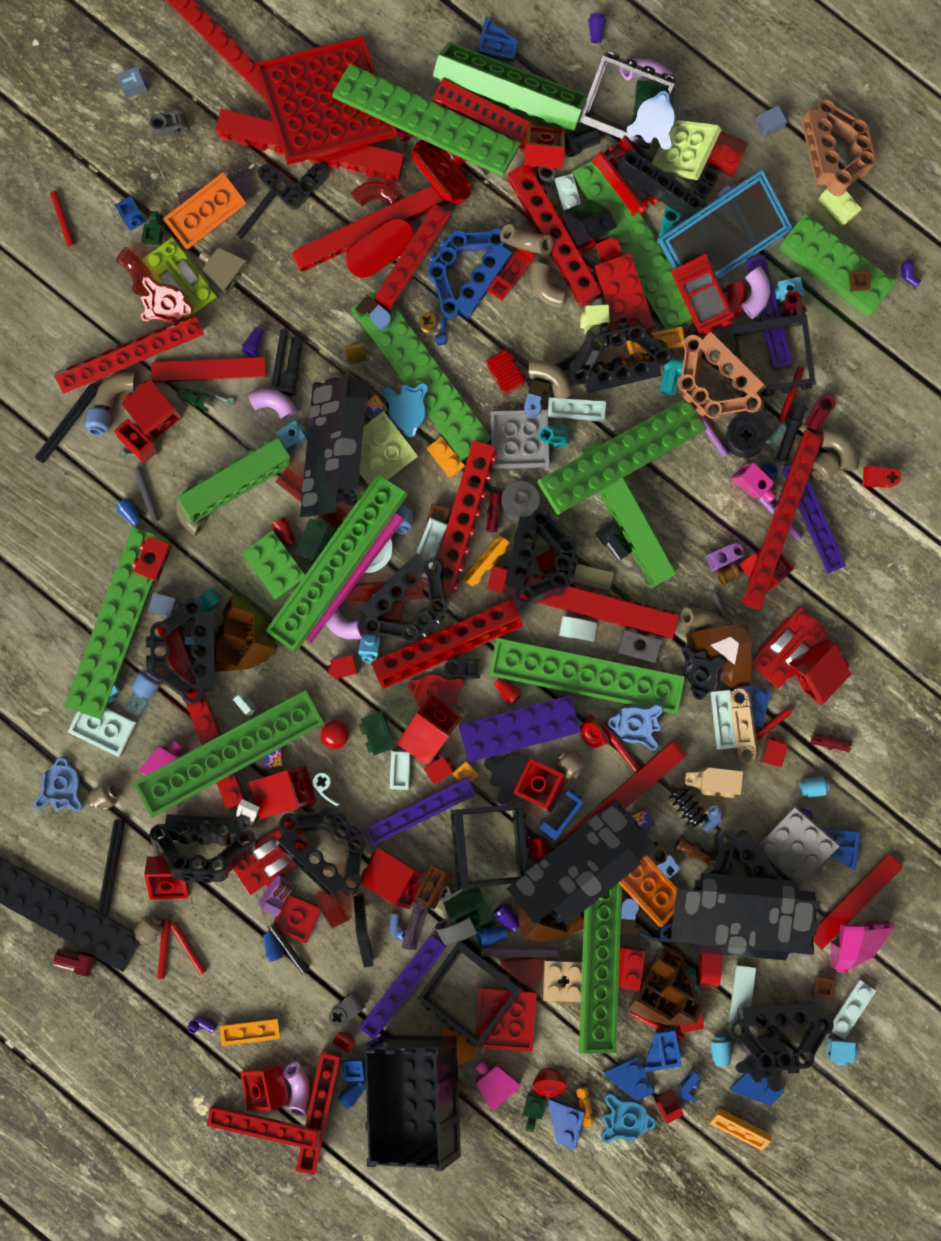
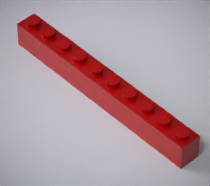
[215,109,405,182]
[487,564,679,639]
[157,627,247,809]

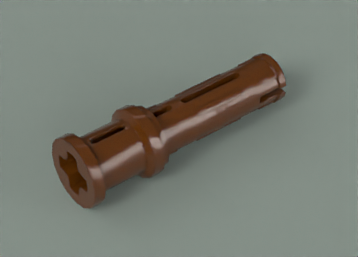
[674,835,732,875]

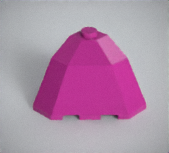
[830,921,894,973]

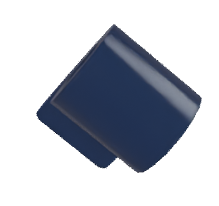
[640,922,672,942]

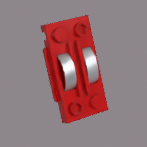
[752,607,830,689]
[233,822,314,895]

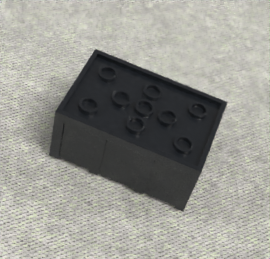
[363,1034,461,1171]

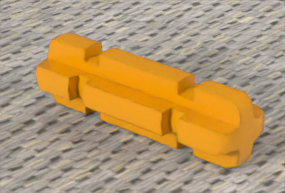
[576,1087,594,1127]

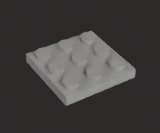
[490,410,549,469]
[757,806,839,886]

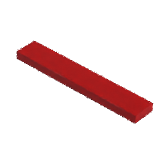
[151,357,266,382]
[813,853,903,950]
[207,1106,321,1151]

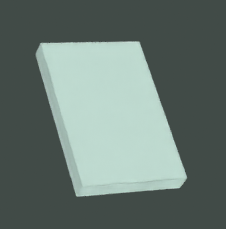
[68,708,137,757]

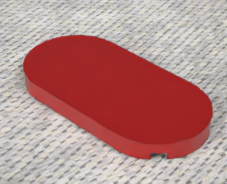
[412,140,471,204]
[345,218,414,278]

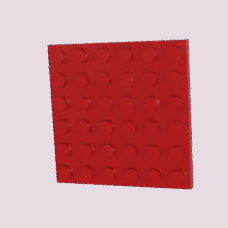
[255,36,397,165]

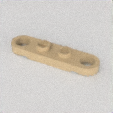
[730,688,758,765]

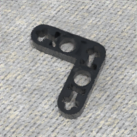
[258,163,329,209]
[353,894,374,968]

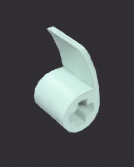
[559,616,597,642]
[313,773,340,806]

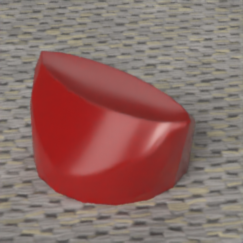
[580,714,610,748]
[532,1068,567,1097]

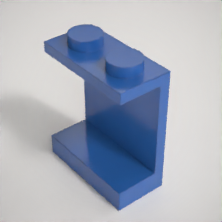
[538,789,584,840]

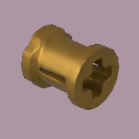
[419,312,437,333]
[716,563,741,586]

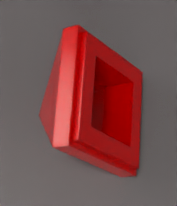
[535,549,560,574]
[332,1032,355,1053]

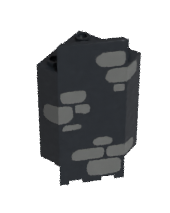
[300,374,371,517]
[506,799,656,925]
[671,873,821,961]

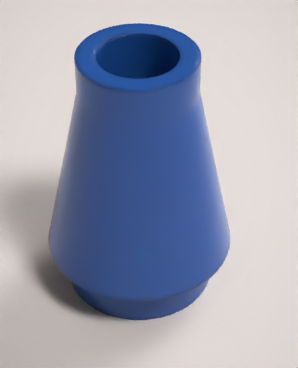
[115,497,142,526]
[477,927,507,947]
[263,932,285,962]
[337,1081,366,1109]

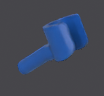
[435,319,447,346]

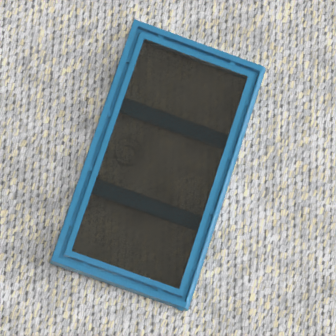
[657,170,793,295]

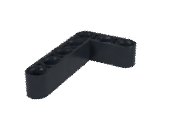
[617,151,718,219]

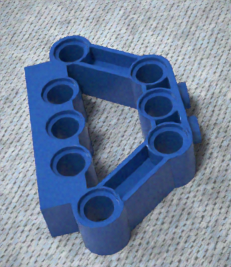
[428,229,512,320]

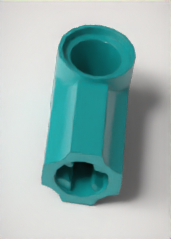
[657,207,681,247]
[659,357,684,396]
[538,425,570,448]

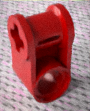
[862,466,901,488]

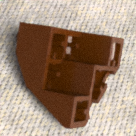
[214,594,277,672]
[686,623,752,688]
[519,907,584,942]
[628,945,703,1025]

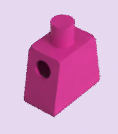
[731,462,777,502]
[139,741,184,775]
[474,1060,521,1111]

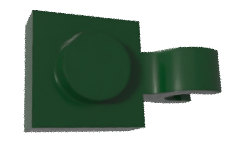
[141,211,164,245]
[177,389,213,412]
[523,1094,546,1133]

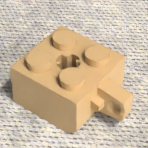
[684,767,743,798]
[542,958,582,1002]

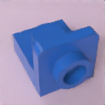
[115,196,146,231]
[342,1058,366,1081]
[677,1068,701,1103]

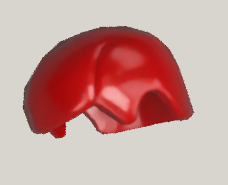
[320,719,350,750]

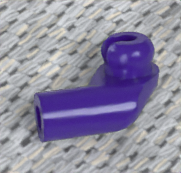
[901,260,921,288]
[187,1017,218,1034]

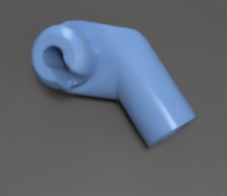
[701,805,722,833]
[389,913,408,941]

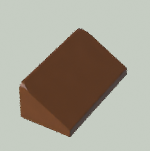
[414,864,452,909]

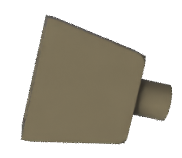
[199,248,248,295]

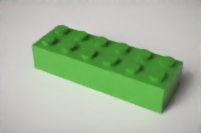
[778,214,896,317]
[178,438,290,525]

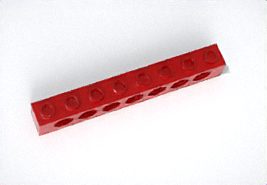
[507,165,602,308]
[54,313,204,394]
[434,440,498,595]
[371,599,523,689]

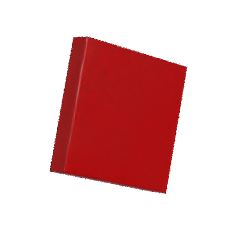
[273,894,322,944]

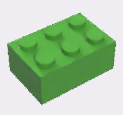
[241,531,305,601]

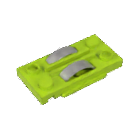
[142,238,218,317]

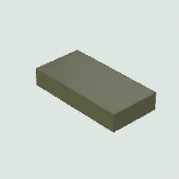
[573,564,614,592]

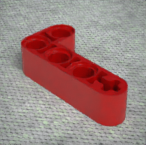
[696,953,722,988]

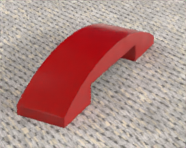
[486,248,538,301]

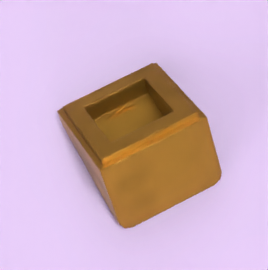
[345,342,367,364]

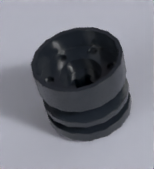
[725,412,768,459]

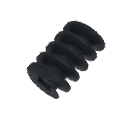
[668,785,709,828]

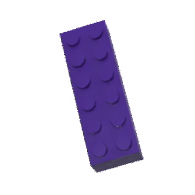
[459,695,581,763]

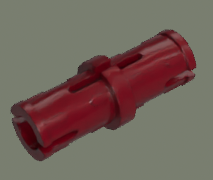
[485,493,502,533]
[810,732,852,753]

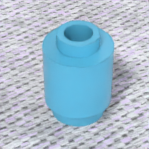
[799,776,829,798]
[711,1035,732,1066]

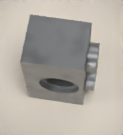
[617,628,662,663]

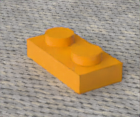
[427,437,465,479]

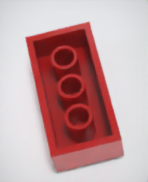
[594,253,656,335]

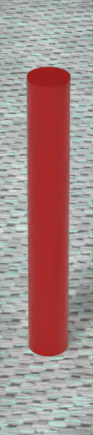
[50,191,75,247]
[779,367,805,422]
[755,708,792,741]
[602,722,640,773]
[157,919,170,979]
[170,922,206,975]
[629,1011,685,1042]

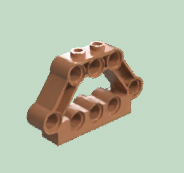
[802,99,876,196]
[678,331,767,420]

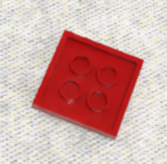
[474,987,537,1052]

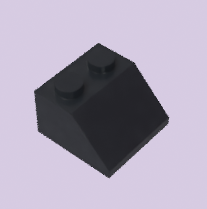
[561,200,617,247]

